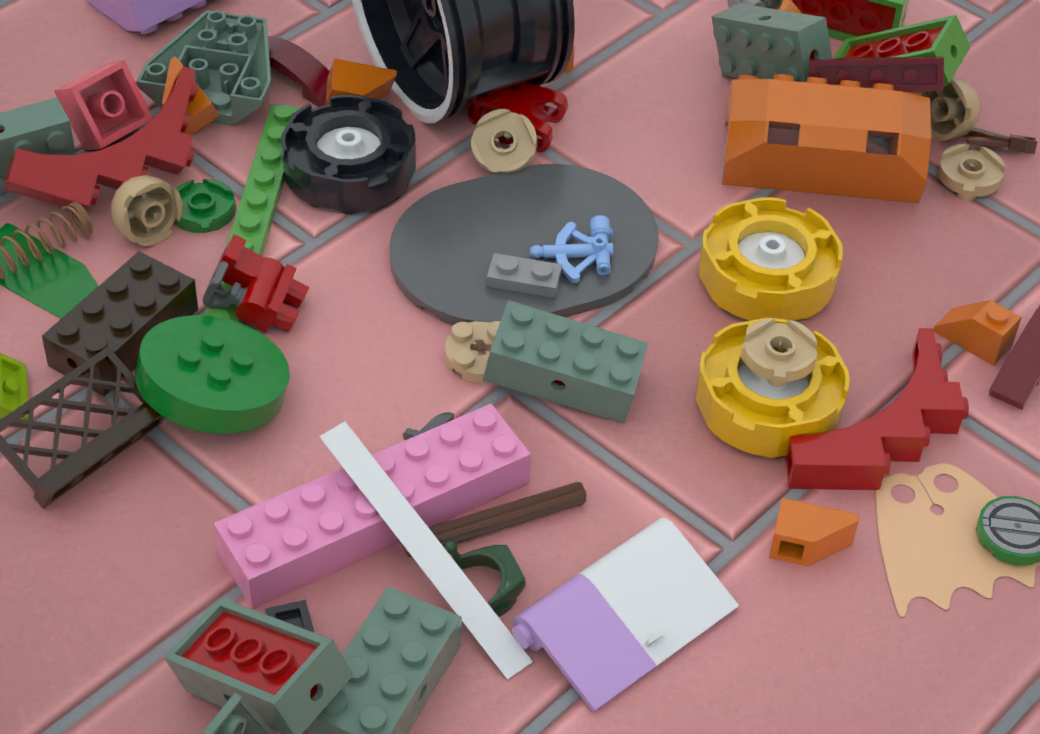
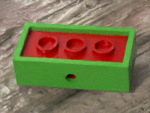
[779,0,909,41]
[834,15,971,87]

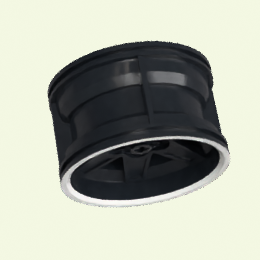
[352,0,575,123]

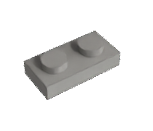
[486,253,562,298]

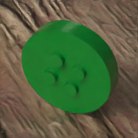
[135,315,290,434]

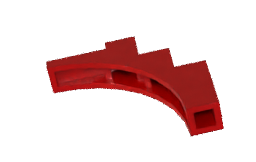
[3,66,198,212]
[785,328,969,490]

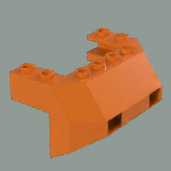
[722,74,931,203]

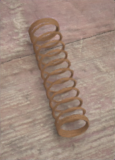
[0,201,93,280]

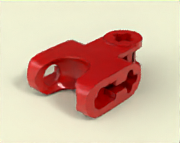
[468,82,568,153]

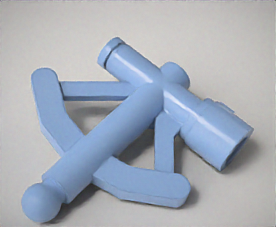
[530,215,613,283]

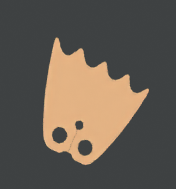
[876,463,1040,618]

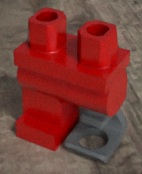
[202,234,309,333]

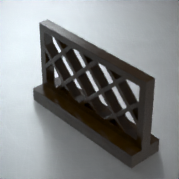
[0,346,165,509]

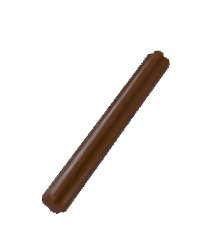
[403,481,587,557]

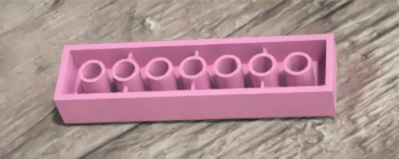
[213,404,531,609]

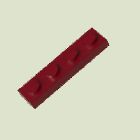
[809,56,944,92]

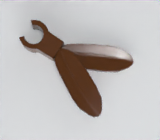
[966,128,1038,154]

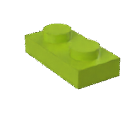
[0,353,28,420]

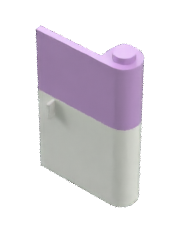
[512,518,739,713]

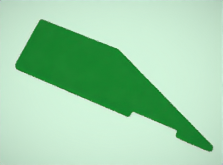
[0,223,98,319]

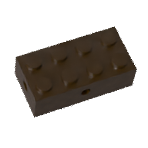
[42,251,199,397]

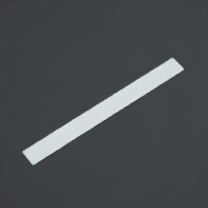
[319,421,533,680]

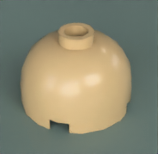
[920,77,981,141]
[111,175,183,247]

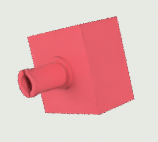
[54,60,153,150]

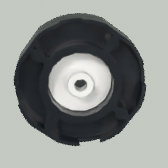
[281,95,416,215]

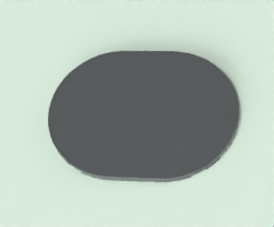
[390,164,658,325]

